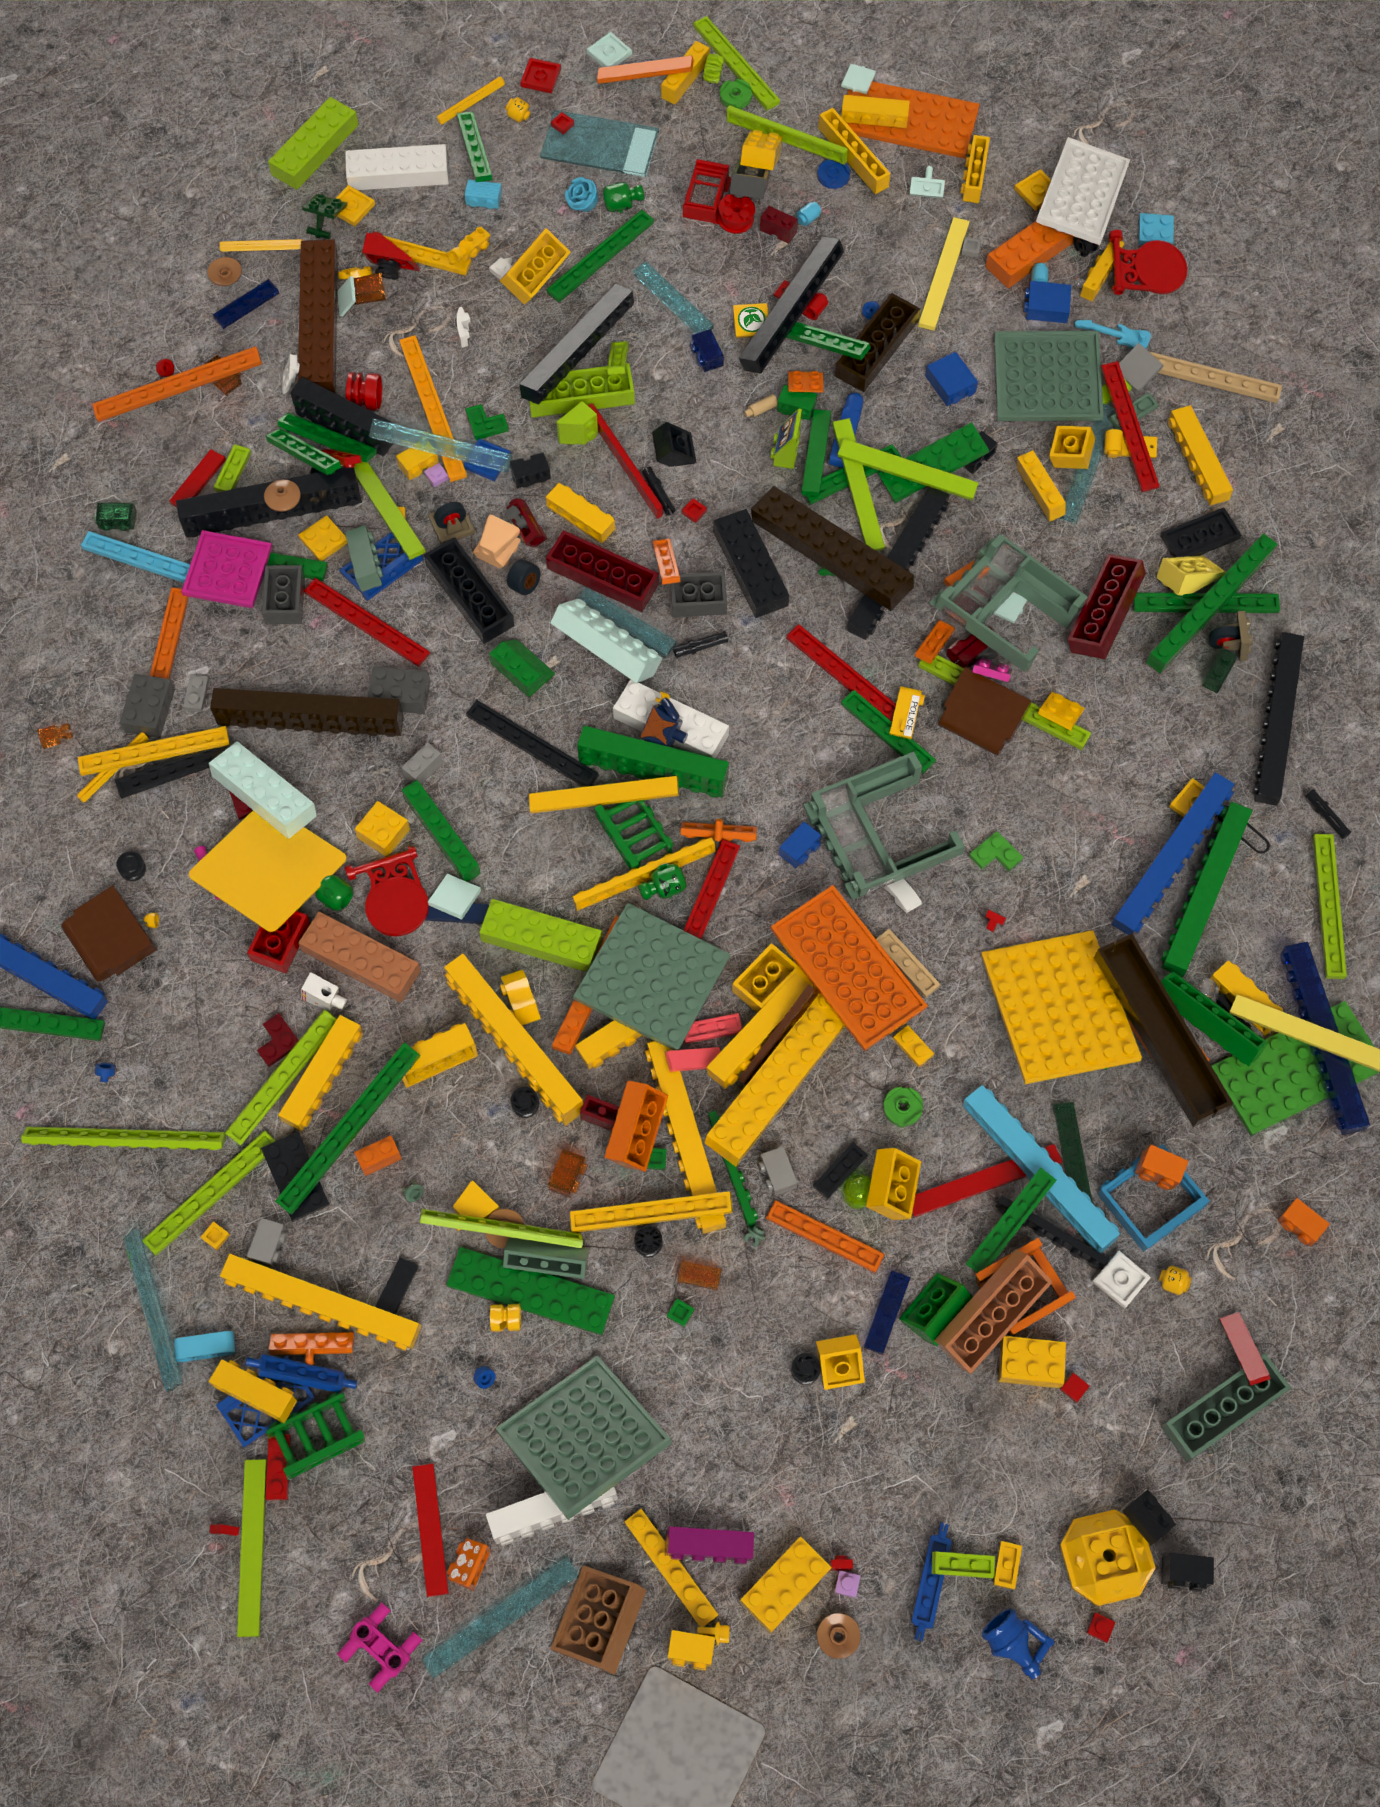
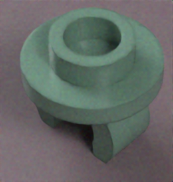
[401,1180,424,1202]
[744,1225,766,1247]

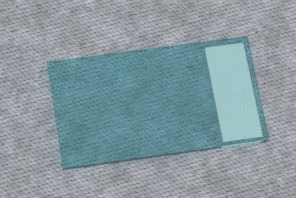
[540,110,659,177]

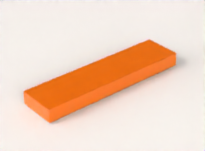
[652,539,680,585]

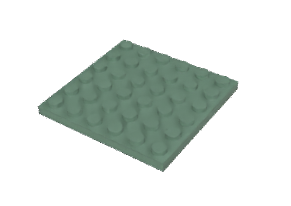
[994,331,1104,421]
[573,903,731,1050]
[495,1355,672,1520]

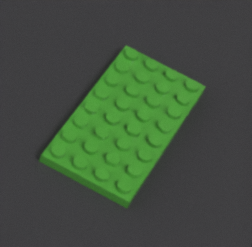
[1211,1001,1380,1136]

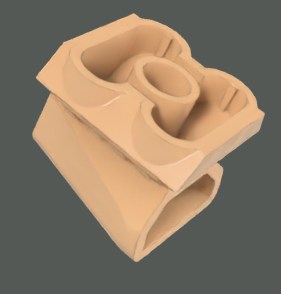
[473,515,521,569]

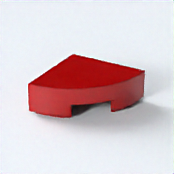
[209,1524,240,1536]

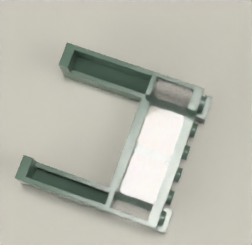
[929,534,1088,672]
[804,752,965,900]

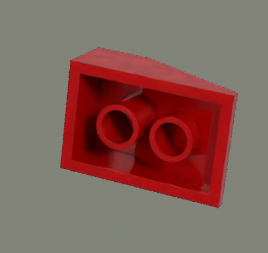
[362,231,420,272]

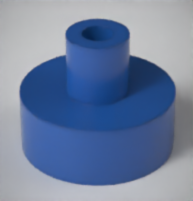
[862,301,880,319]
[95,1063,116,1082]
[473,1366,496,1389]

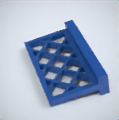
[339,533,424,601]
[216,1356,315,1448]

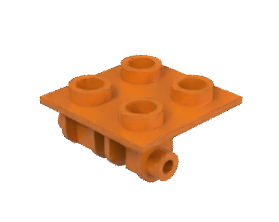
[788,371,824,393]

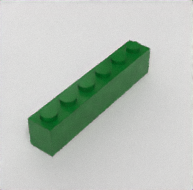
[401,780,481,882]
[1161,972,1268,1067]

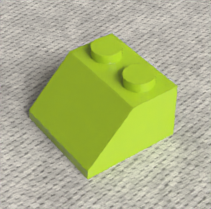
[556,401,598,444]

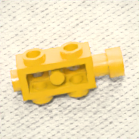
[448,227,491,263]

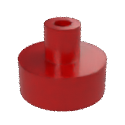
[156,359,174,377]

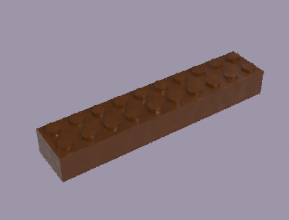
[298,239,338,394]

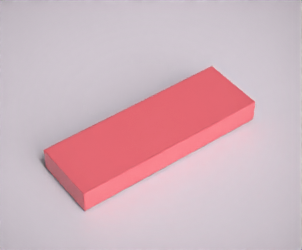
[685,1013,742,1044]
[665,1047,721,1072]

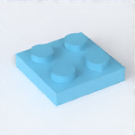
[1138,213,1174,245]

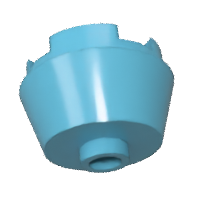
[565,177,598,212]

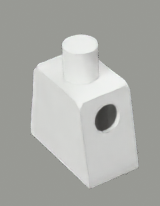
[301,972,347,1011]

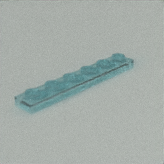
[633,262,714,338]
[578,587,676,658]

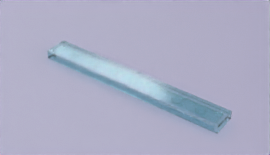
[1060,404,1115,524]
[369,418,512,473]
[123,1230,183,1392]
[421,1557,579,1679]

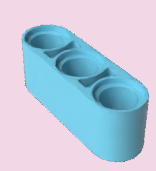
[174,1331,236,1362]

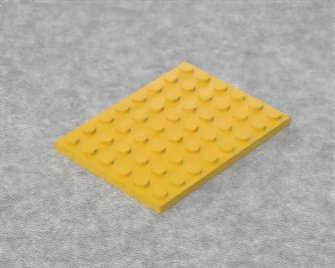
[981,930,1142,1084]

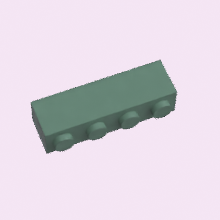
[345,525,383,592]
[503,1237,589,1279]

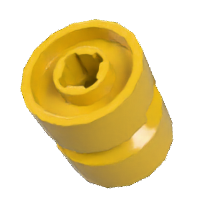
[490,1304,521,1332]

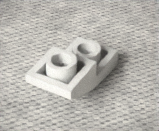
[457,307,471,348]
[883,879,922,913]

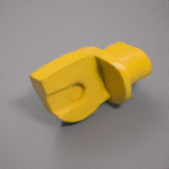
[697,1621,730,1646]

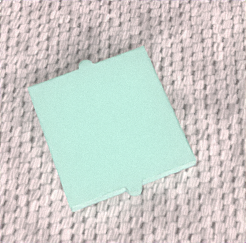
[841,64,876,94]
[337,276,356,317]
[990,586,1027,623]

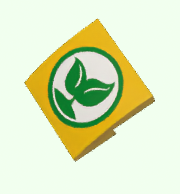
[733,303,768,338]

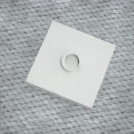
[1093,1251,1151,1309]

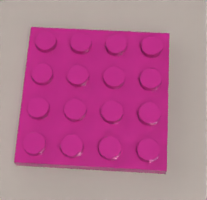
[182,530,273,609]

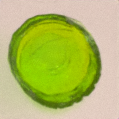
[843,1175,871,1209]

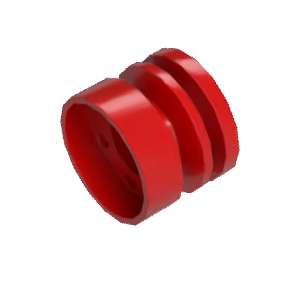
[345,372,382,411]

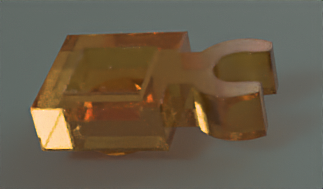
[37,723,73,749]

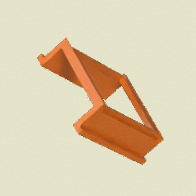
[975,1238,1076,1335]

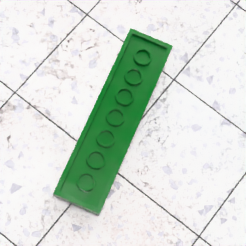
[446,1247,615,1336]

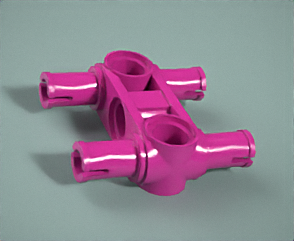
[337,1602,423,1693]

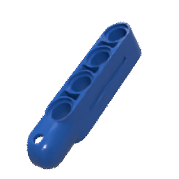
[829,393,864,468]

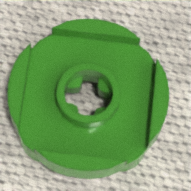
[720,79,752,110]
[883,1087,923,1128]

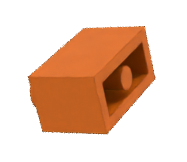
[354,1135,402,1176]
[1278,1198,1330,1247]

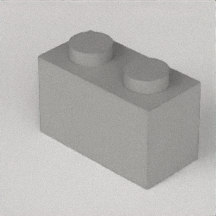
[401,742,443,784]
[758,1147,798,1196]
[247,1218,288,1268]

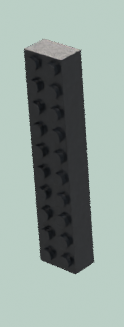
[176,467,362,538]

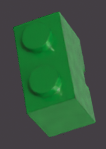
[777,385,817,421]

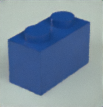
[779,822,821,868]

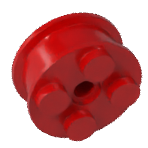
[717,194,755,234]

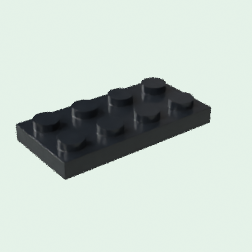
[1160,507,1242,558]
[261,1132,330,1222]

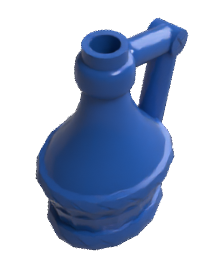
[982,1608,1054,1679]

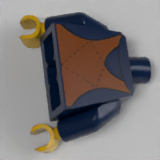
[640,691,688,747]

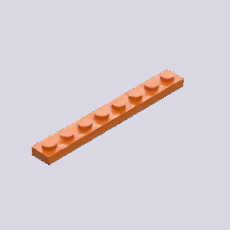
[552,916,619,1055]

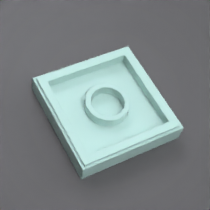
[587,32,632,67]
[428,874,481,920]

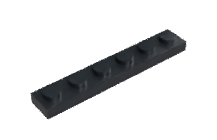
[115,746,225,799]
[995,1195,1109,1270]

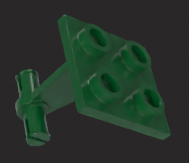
[302,194,347,240]

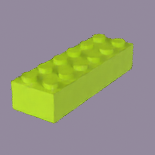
[268,97,359,190]
[526,363,635,418]
[479,899,603,972]

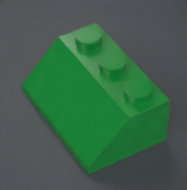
[489,639,555,698]
[899,1273,973,1347]

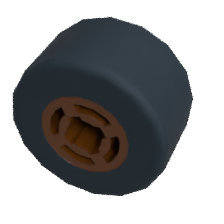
[507,559,541,595]

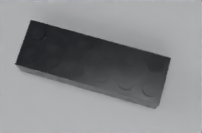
[290,377,395,457]
[713,509,789,618]
[424,537,515,644]

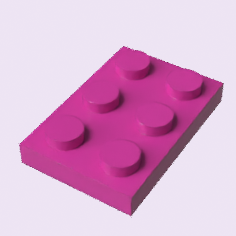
[972,658,1012,682]

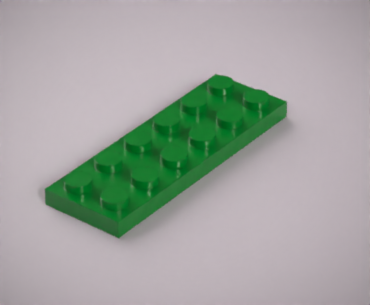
[878,422,989,503]

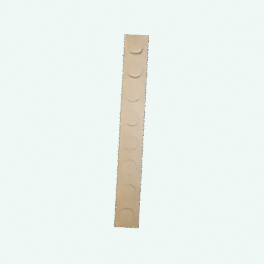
[1150,352,1282,403]

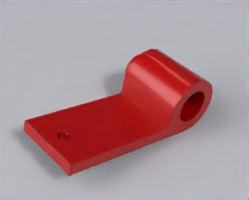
[774,280,828,320]

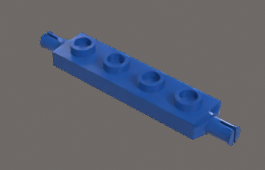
[245,1354,357,1393]
[911,1523,952,1642]

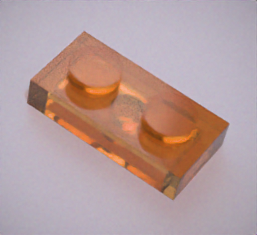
[678,1261,722,1291]

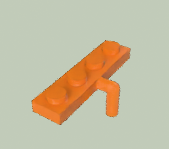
[680,819,757,842]
[268,1332,355,1366]

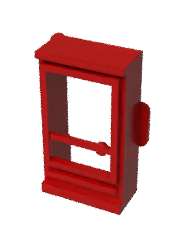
[683,159,731,225]

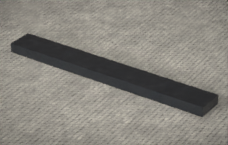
[466,700,599,787]

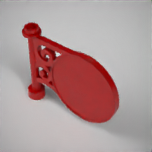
[1109,230,1187,295]
[344,846,429,936]

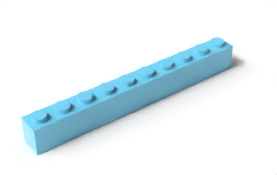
[963,1085,1120,1253]

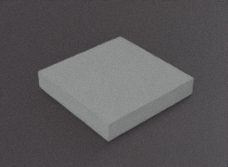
[1119,342,1164,392]

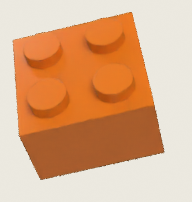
[1134,1144,1189,1190]

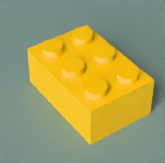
[740,130,783,170]
[732,943,800,1013]
[866,1148,922,1220]
[998,1336,1066,1388]

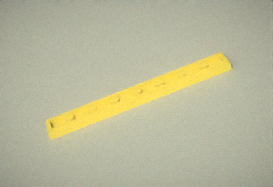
[918,217,970,331]
[1230,994,1380,1072]

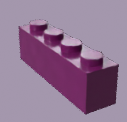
[665,1526,754,1565]

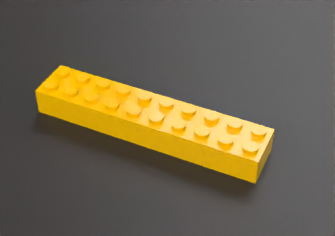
[444,954,583,1126]
[704,993,845,1167]

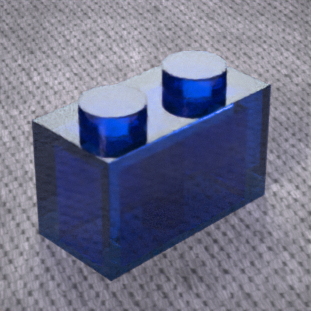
[690,329,724,372]

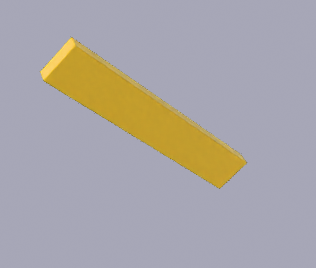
[383,235,472,276]

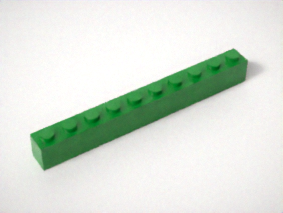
[1146,533,1278,674]
[1161,801,1253,977]

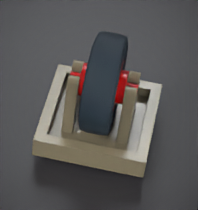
[428,502,475,544]
[1209,611,1252,661]

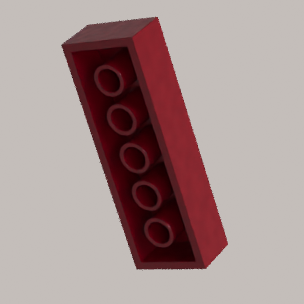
[546,530,659,612]
[1067,554,1146,659]

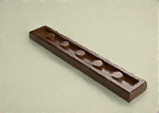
[738,984,819,1085]

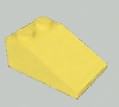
[1156,556,1226,596]

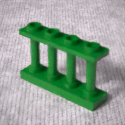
[594,800,673,870]
[266,1393,365,1480]

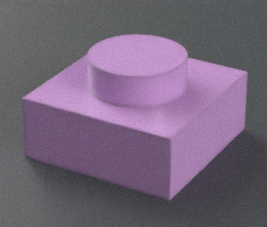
[424,463,449,487]
[835,1570,860,1598]

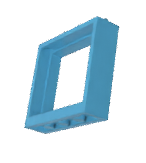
[1097,1144,1210,1252]

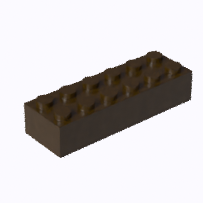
[835,293,921,392]

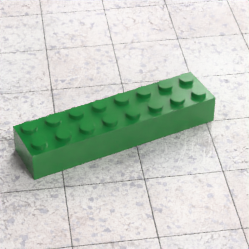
[577,726,729,798]

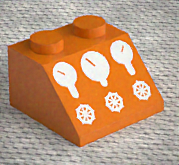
[447,1538,491,1591]

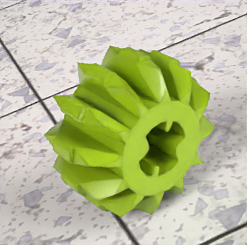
[703,53,724,83]

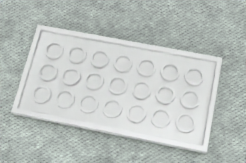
[1036,137,1130,245]

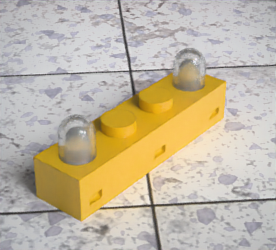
[1074,241,1125,302]

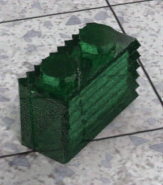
[95,502,137,531]
[1202,648,1238,693]

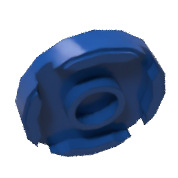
[817,159,850,189]

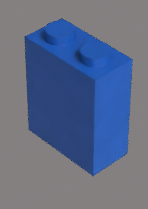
[1024,281,1071,323]
[925,352,978,406]

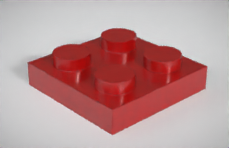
[520,58,561,94]

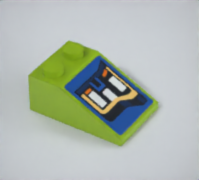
[771,409,802,469]

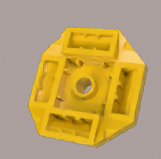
[1059,1509,1156,1606]

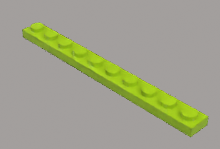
[918,655,1091,750]
[21,1127,226,1150]

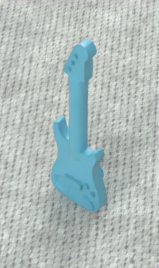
[1074,320,1151,349]

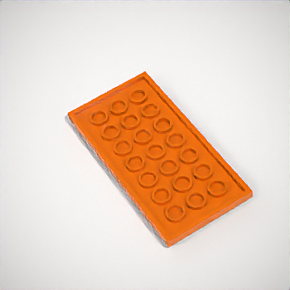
[841,81,980,159]
[770,885,928,1051]

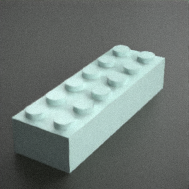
[550,599,663,683]
[209,741,317,839]

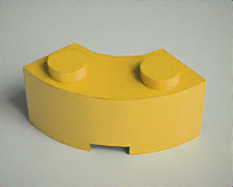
[500,969,541,1025]

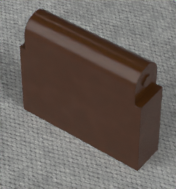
[938,667,1031,756]
[61,885,157,982]

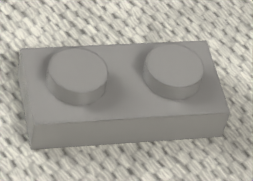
[183,675,210,712]

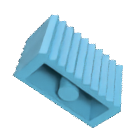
[465,179,502,209]

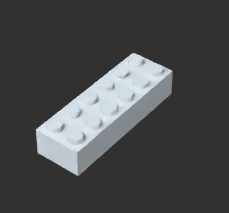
[346,144,449,190]
[613,679,729,758]
[486,1487,618,1546]

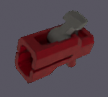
[506,498,547,548]
[946,626,997,668]

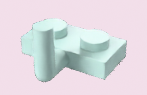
[910,166,945,199]

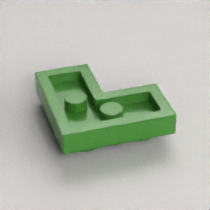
[969,831,1023,871]

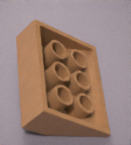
[550,1565,647,1675]

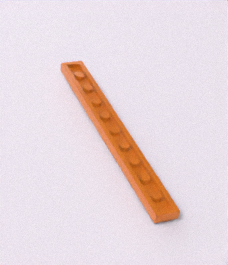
[92,346,262,422]

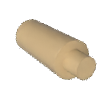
[744,394,778,418]

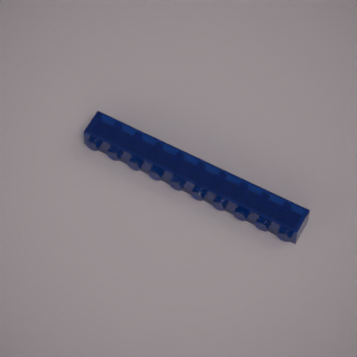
[1280,942,1370,1135]

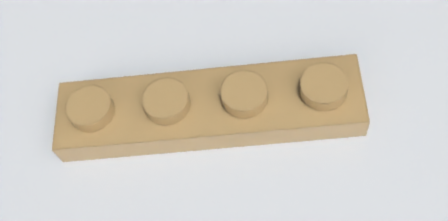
[876,929,941,999]

